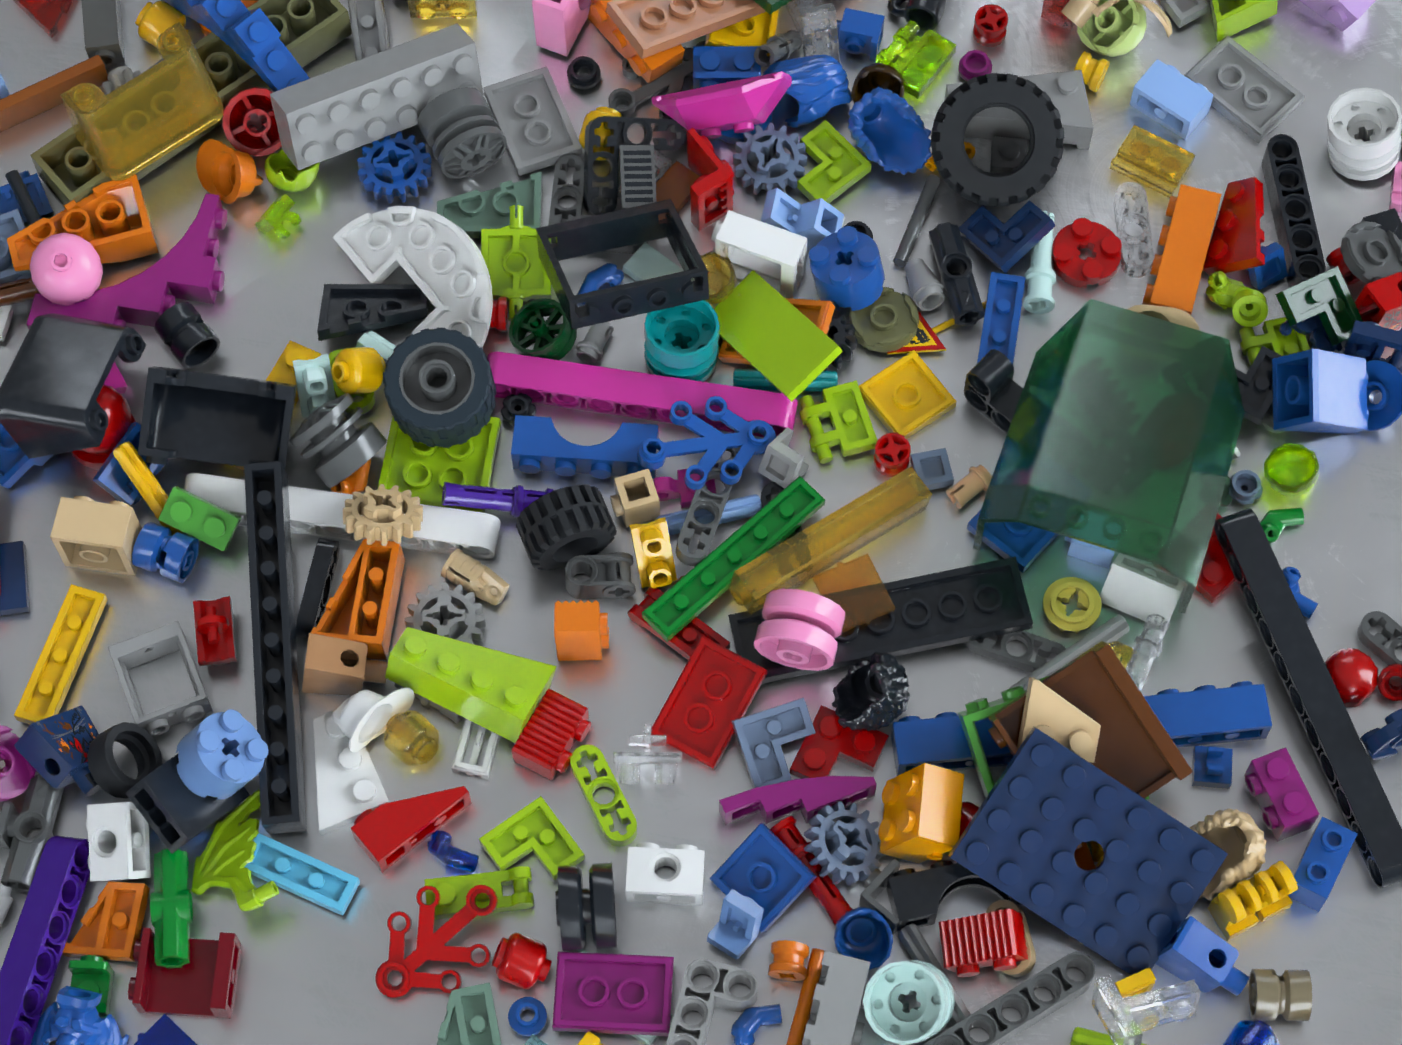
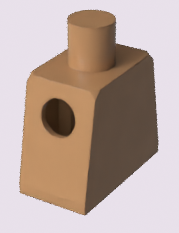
[302,633,388,696]

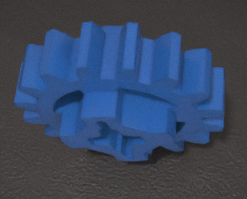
[357,131,432,204]

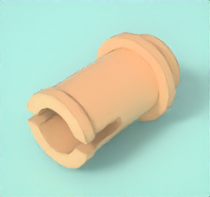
[946,465,993,509]

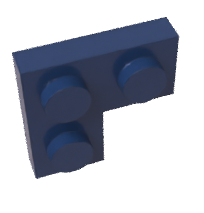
[959,200,1056,273]

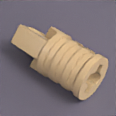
[441,549,510,606]

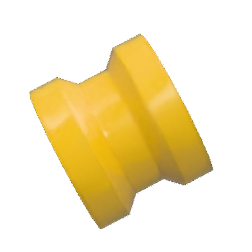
[1074,51,1110,93]

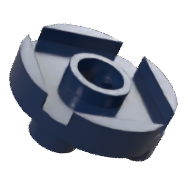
[1360,709,1402,760]

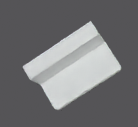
[1100,552,1187,629]

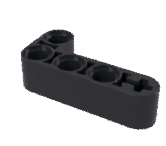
[964,349,1093,476]

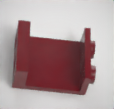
[128,928,241,1019]

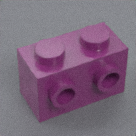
[1244,747,1319,842]

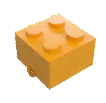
[878,763,964,864]

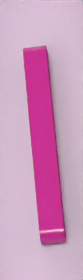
[487,352,798,437]

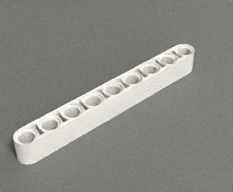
[183,473,501,559]

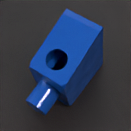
[1156,916,1249,996]

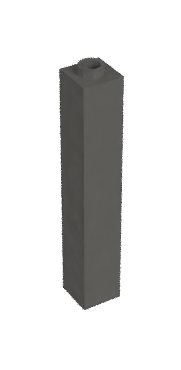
[81,0,125,67]

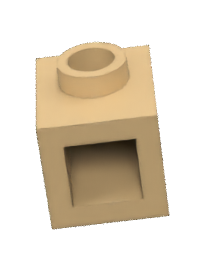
[610,469,660,528]

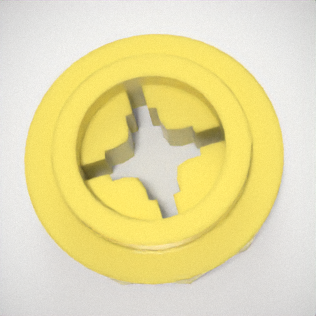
[1042,577,1102,634]

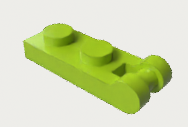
[424,866,534,920]

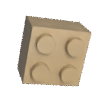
[50,496,142,576]

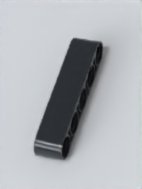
[1262,134,1326,288]

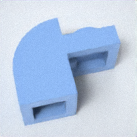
[761,188,844,251]

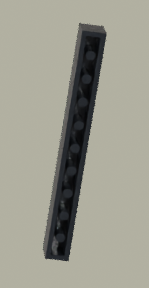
[244,461,307,834]

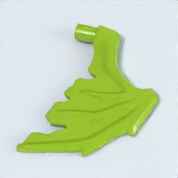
[191,789,279,911]

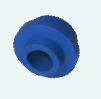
[508,997,547,1036]

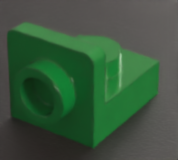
[68,955,114,1017]

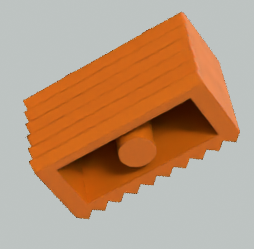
[554,600,609,661]

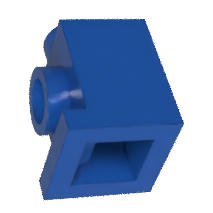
[832,8,885,62]

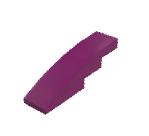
[719,776,877,825]

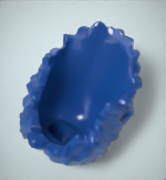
[848,87,932,175]

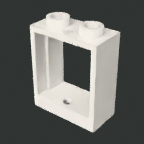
[711,210,807,299]

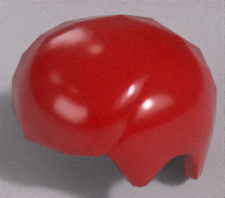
[1325,648,1378,707]

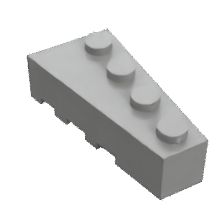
[802,951,871,1045]

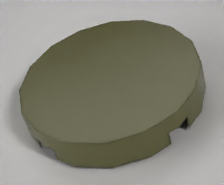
[849,287,919,353]

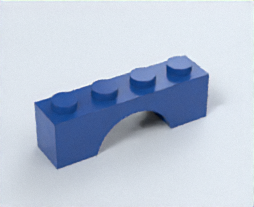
[511,415,659,479]

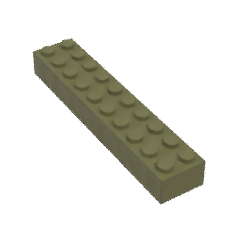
[30,0,352,205]

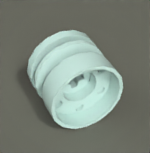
[863,960,955,1045]

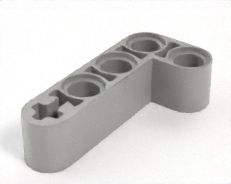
[666,959,757,1045]

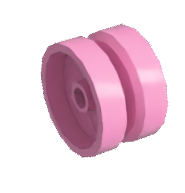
[754,588,845,671]

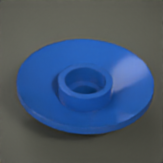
[1365,360,1402,431]

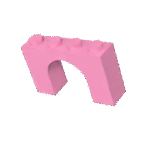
[532,0,591,56]

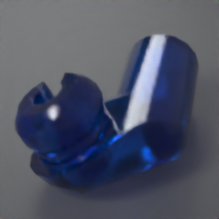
[428,830,479,873]

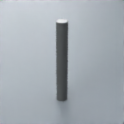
[893,174,941,267]

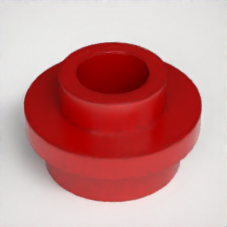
[1378,664,1402,701]

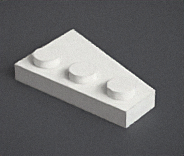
[313,710,390,836]

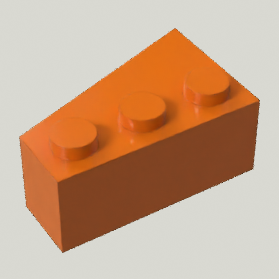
[588,0,685,84]
[310,538,405,660]

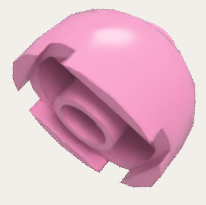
[30,233,103,306]

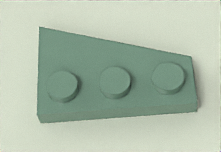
[437,171,542,238]

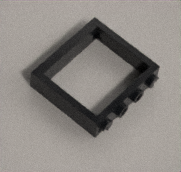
[536,199,709,330]

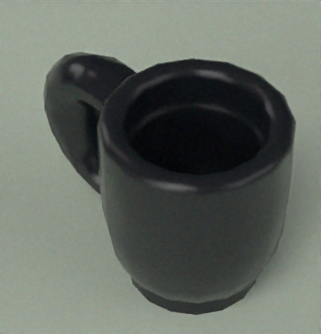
[887,0,946,31]

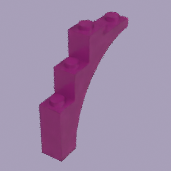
[26,193,227,329]

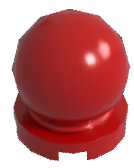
[71,385,136,470]

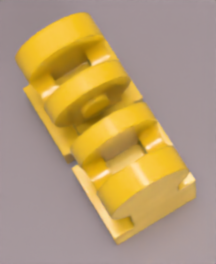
[1207,861,1298,941]

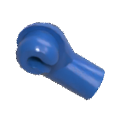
[1282,567,1318,619]
[731,1004,782,1045]

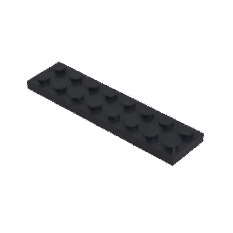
[728,557,1033,684]

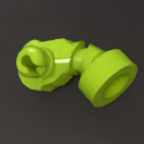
[1205,271,1268,327]

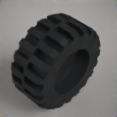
[931,73,1065,207]

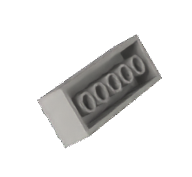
[270,23,484,170]

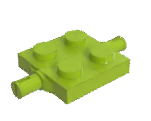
[481,205,551,322]

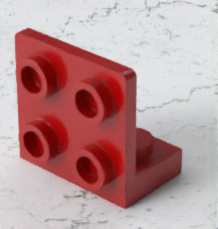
[687,127,734,231]

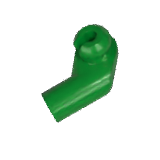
[1260,508,1304,543]

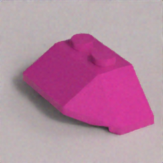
[651,71,792,139]

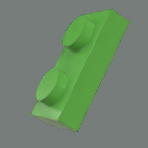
[158,486,242,552]

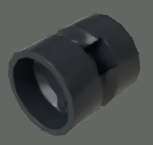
[154,302,220,369]

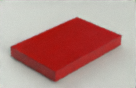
[648,636,768,770]

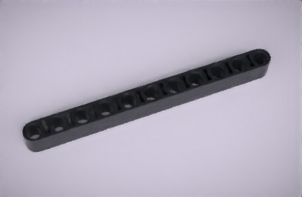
[1214,508,1402,888]

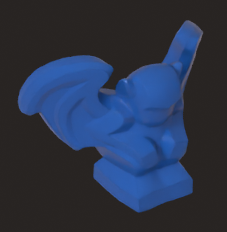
[31,986,129,1045]

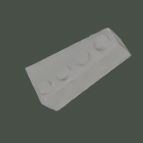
[944,70,1093,150]

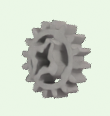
[405,582,486,644]

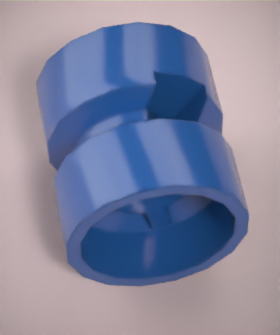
[132,522,200,583]

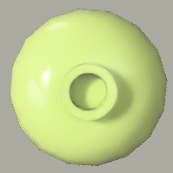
[1077,0,1147,57]

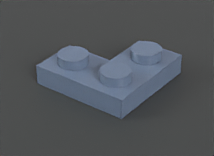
[731,698,816,788]

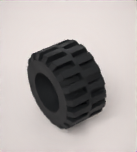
[516,485,617,571]

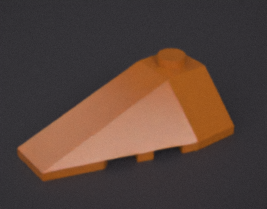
[7,174,159,271]

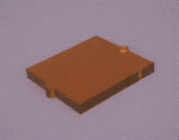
[813,553,895,633]

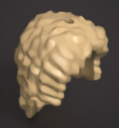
[1190,808,1267,900]

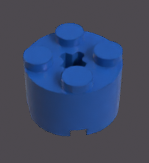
[809,226,885,311]

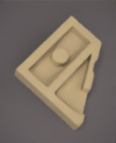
[1017,677,1101,763]

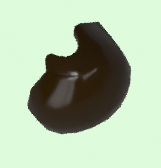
[851,63,905,103]

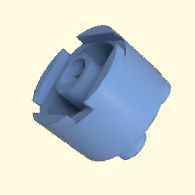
[176,709,269,800]

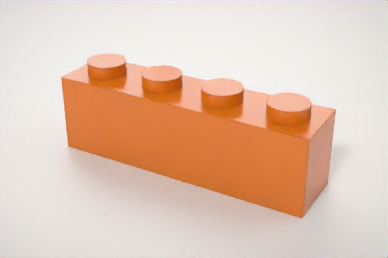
[1142,184,1222,315]

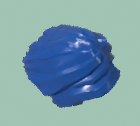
[763,55,853,128]

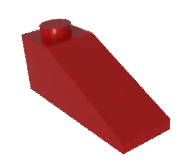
[351,786,472,873]

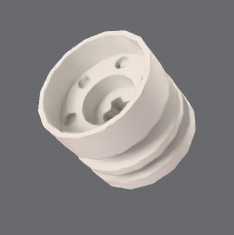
[1327,87,1402,181]

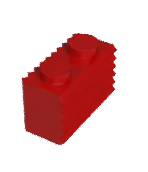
[512,689,591,781]
[938,909,1028,977]

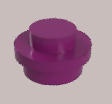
[958,50,992,81]

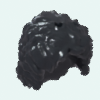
[832,652,910,731]

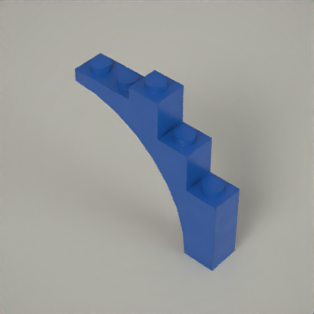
[162,0,310,92]

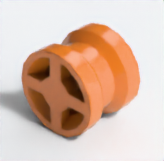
[768,940,809,981]

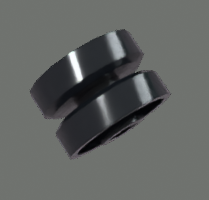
[555,863,617,951]

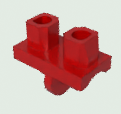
[193,596,237,666]

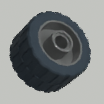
[383,327,496,448]

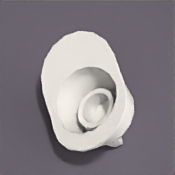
[332,687,415,753]

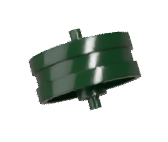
[509,298,577,360]

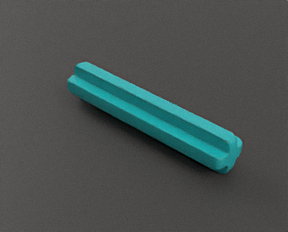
[733,369,838,392]

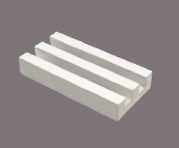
[451,718,500,780]

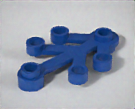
[637,396,776,490]

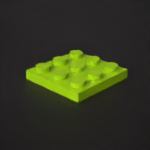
[377,416,501,513]

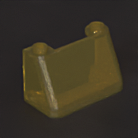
[60,22,224,181]

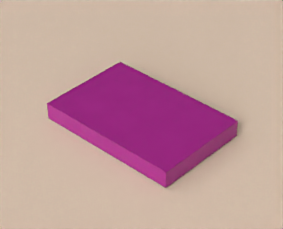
[552,951,674,1036]

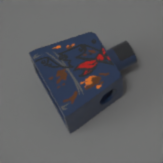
[14,706,101,797]

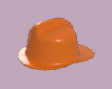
[196,139,264,204]

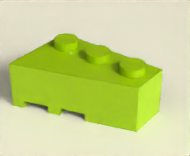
[1209,0,1278,42]

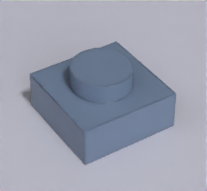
[910,448,954,492]

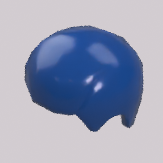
[833,907,893,970]

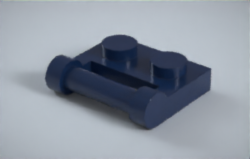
[1341,320,1402,373]

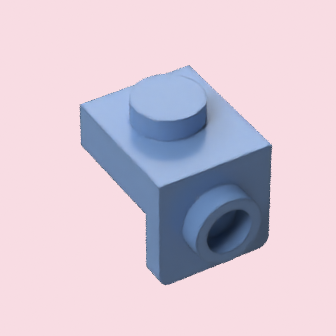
[707,889,764,959]

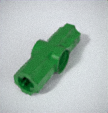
[150,849,193,969]

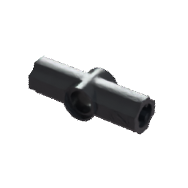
[929,222,985,327]

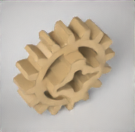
[343,484,423,546]

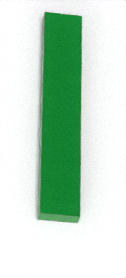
[642,476,825,642]

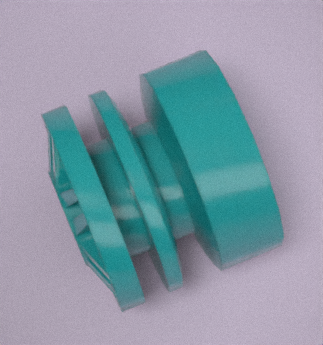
[644,300,720,382]

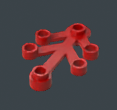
[375,885,498,998]

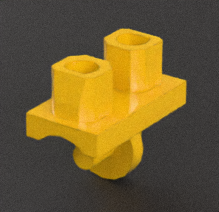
[629,517,677,588]

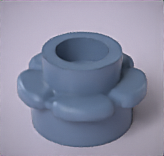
[1227,470,1263,505]

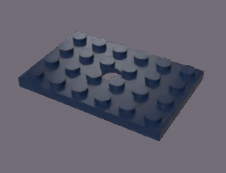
[948,726,1228,975]

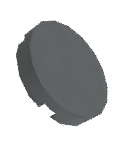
[1341,221,1402,284]

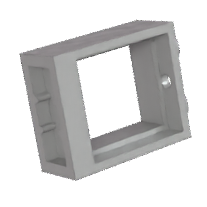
[108,621,212,736]

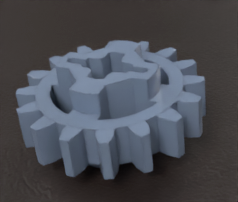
[733,123,808,195]
[804,801,885,886]

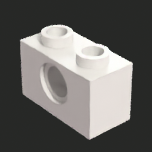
[86,802,151,882]
[625,843,705,906]

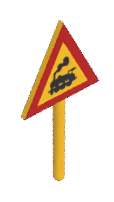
[887,301,987,355]

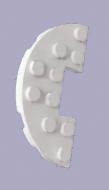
[333,206,493,348]

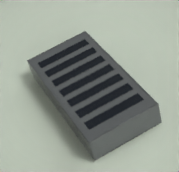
[619,145,657,210]

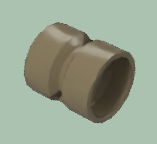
[1249,969,1312,1021]

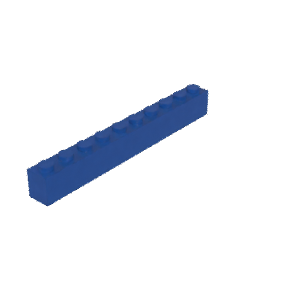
[891,681,1272,776]

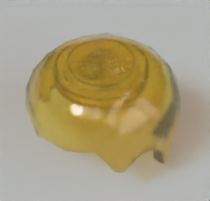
[700,251,736,305]

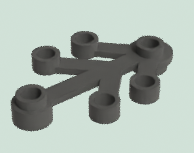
[608,40,706,127]

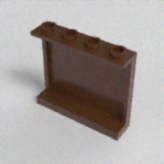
[988,641,1193,849]

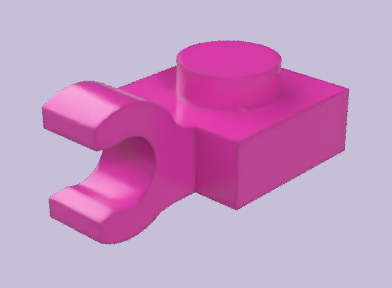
[654,469,717,508]

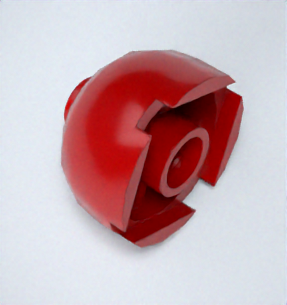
[222,87,282,157]

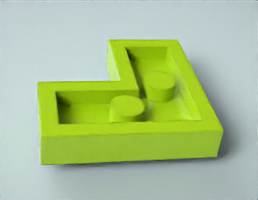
[797,120,872,203]
[479,796,585,880]

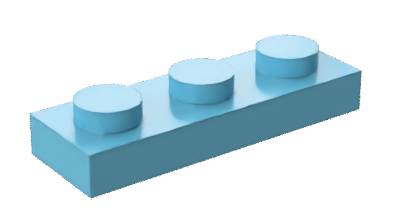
[245,833,360,916]

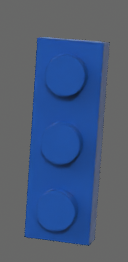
[977,272,1026,365]

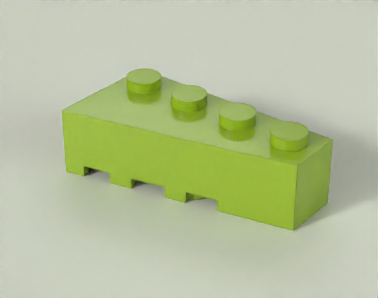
[385,627,557,744]

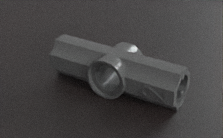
[1,774,65,892]

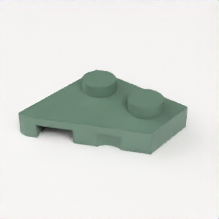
[437,982,502,1045]

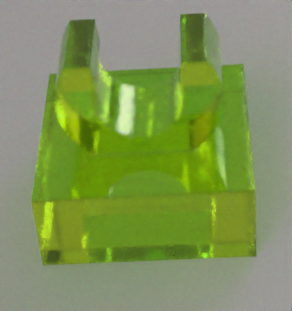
[254,194,302,239]

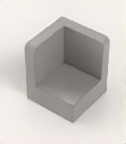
[757,427,809,489]

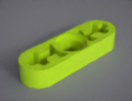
[570,745,637,847]

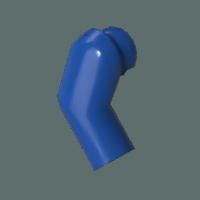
[577,263,624,305]

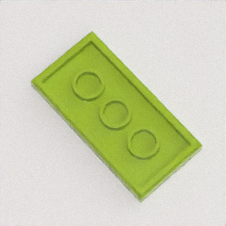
[714,270,843,402]

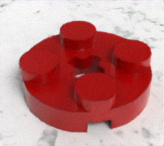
[1052,218,1122,288]

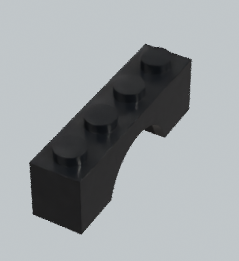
[886,860,1022,932]

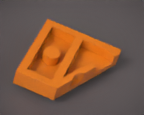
[62,881,150,962]

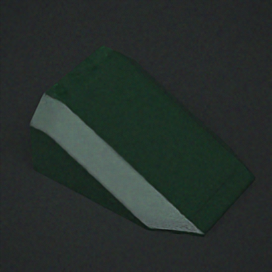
[973,299,1245,614]

